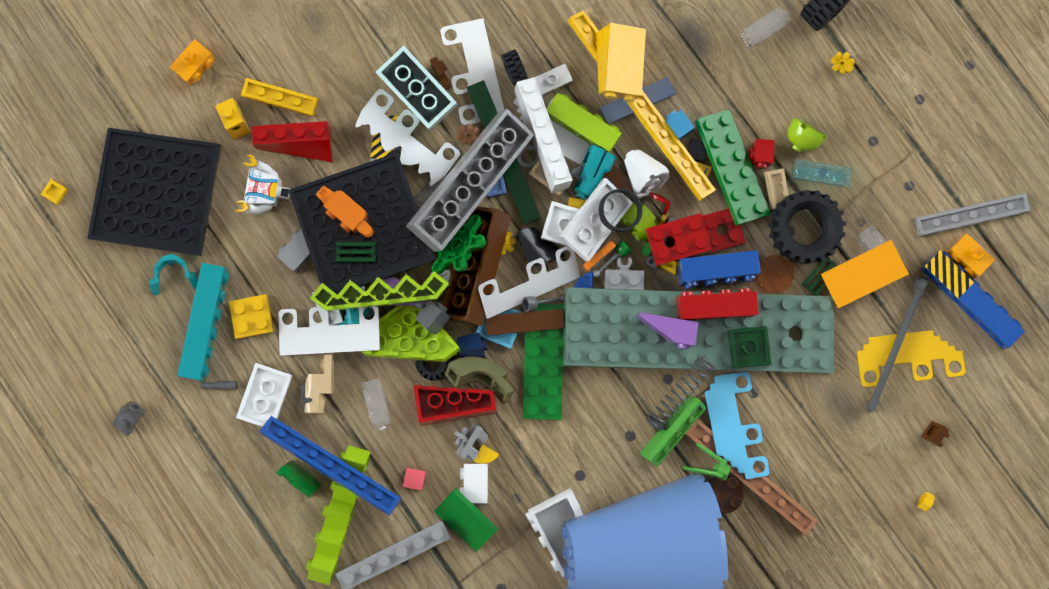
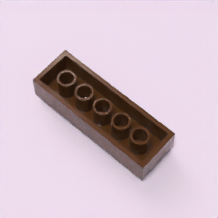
[442,206,511,327]

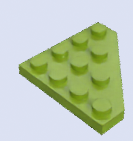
[361,305,460,362]

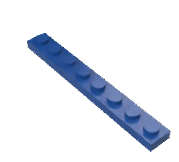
[260,416,401,516]

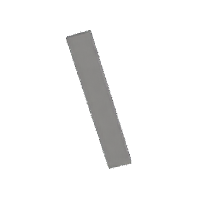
[914,193,1031,237]

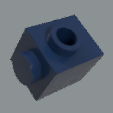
[457,332,488,359]

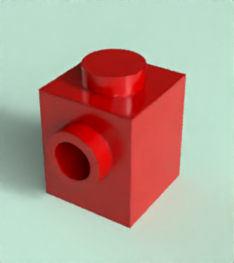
[749,139,775,169]

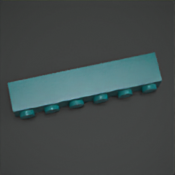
[177,263,230,381]

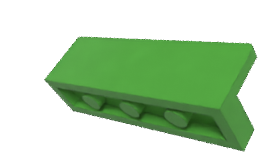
[640,395,706,467]

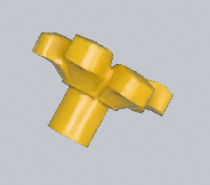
[831,52,855,74]
[501,231,516,255]

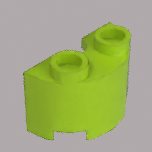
[620,202,659,243]

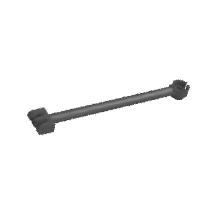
[866,277,928,413]

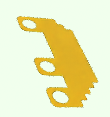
[857,330,966,387]

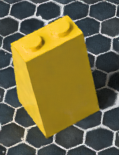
[597,23,646,102]

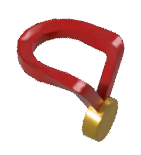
[648,192,671,224]

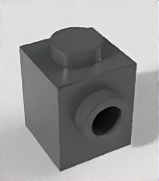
[415,301,451,335]

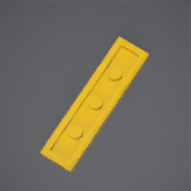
[241,78,319,117]

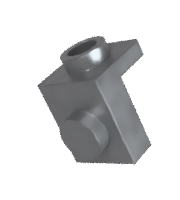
[112,401,146,436]

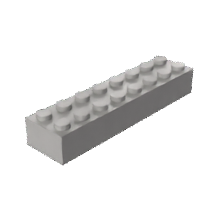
[406,109,535,252]

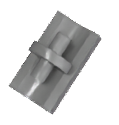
[454,423,488,460]

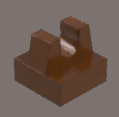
[921,421,949,448]

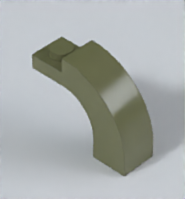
[445,357,514,405]

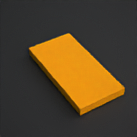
[821,240,909,308]

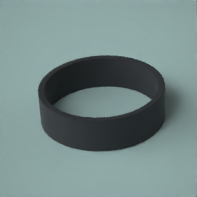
[598,188,643,232]

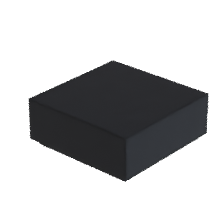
[688,138,707,163]

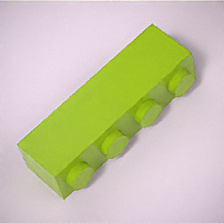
[547,93,622,153]

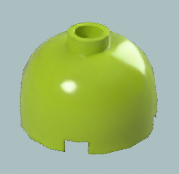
[787,118,827,153]

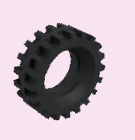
[768,190,846,264]

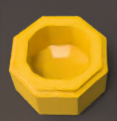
[917,492,935,512]

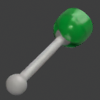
[593,240,632,278]

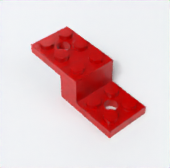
[645,208,746,266]

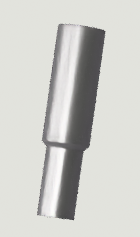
[201,381,237,390]

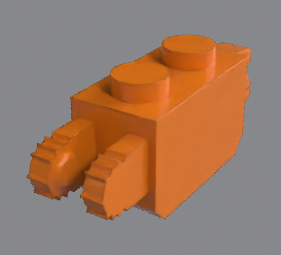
[316,186,374,238]

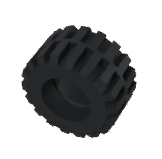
[800,0,850,31]

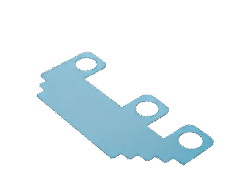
[705,372,769,479]

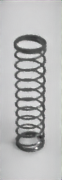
[646,356,715,431]

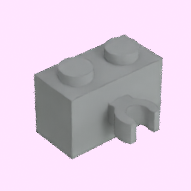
[604,258,644,290]

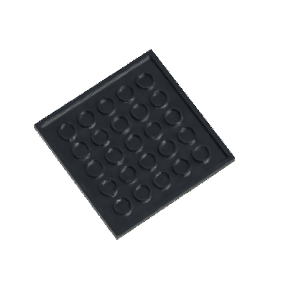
[87,128,221,256]
[288,152,436,295]

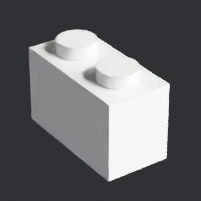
[460,464,488,503]

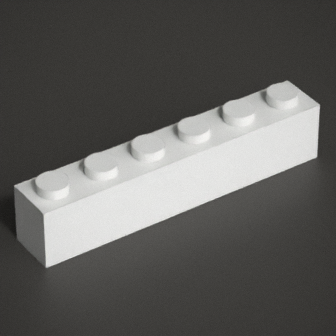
[514,77,572,193]

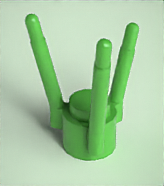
[682,443,731,481]

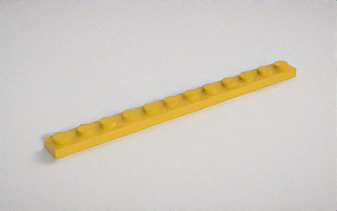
[567,10,716,201]

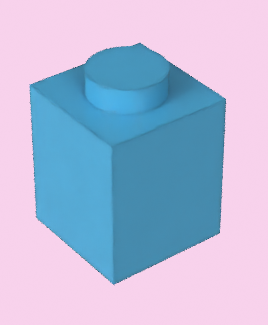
[666,109,695,140]

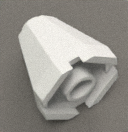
[624,150,670,198]

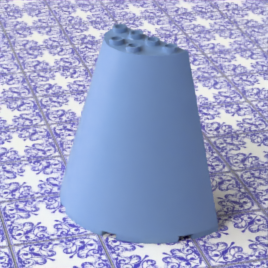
[561,474,728,589]

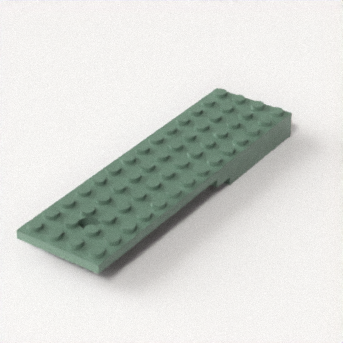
[563,288,834,373]

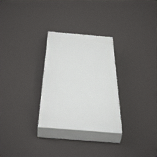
[559,178,633,262]

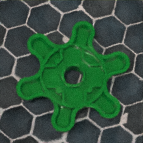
[431,215,486,274]

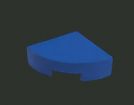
[574,272,593,288]

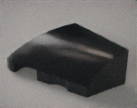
[517,227,564,268]

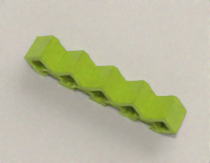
[310,271,449,312]
[306,445,371,586]

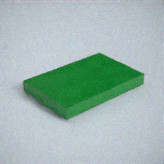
[434,488,498,552]

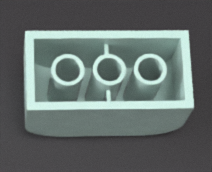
[376,46,458,131]

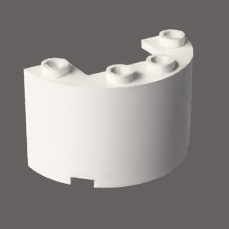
[526,488,584,577]

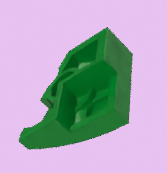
[276,460,322,498]

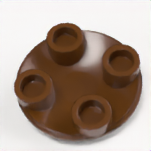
[709,475,744,513]

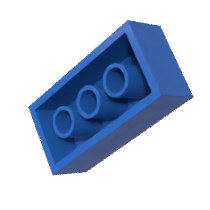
[677,250,761,289]

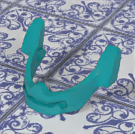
[149,254,198,295]

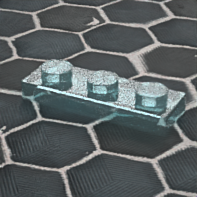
[791,159,852,188]

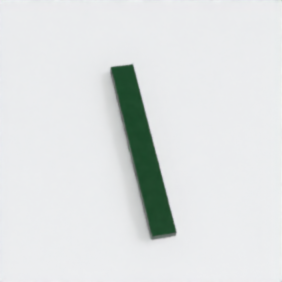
[467,80,541,225]

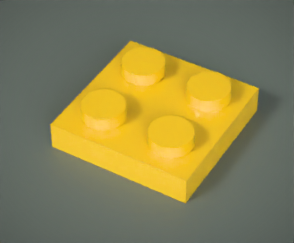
[229,294,274,339]

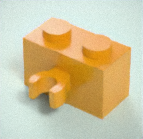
[170,39,215,86]
[946,233,995,278]

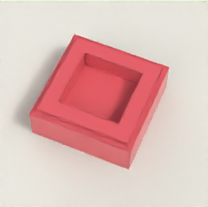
[403,468,426,491]

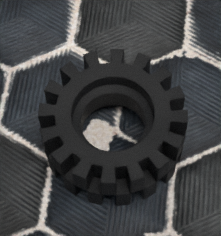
[501,49,528,86]
[415,359,450,381]

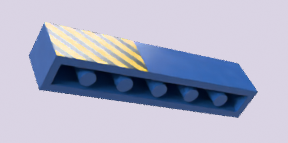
[920,250,1025,349]

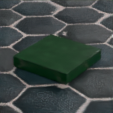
[728,326,772,369]

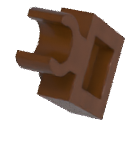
[430,57,452,91]

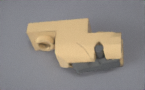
[300,355,334,414]

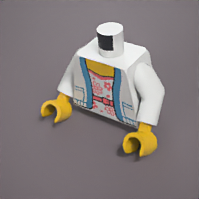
[235,155,290,214]

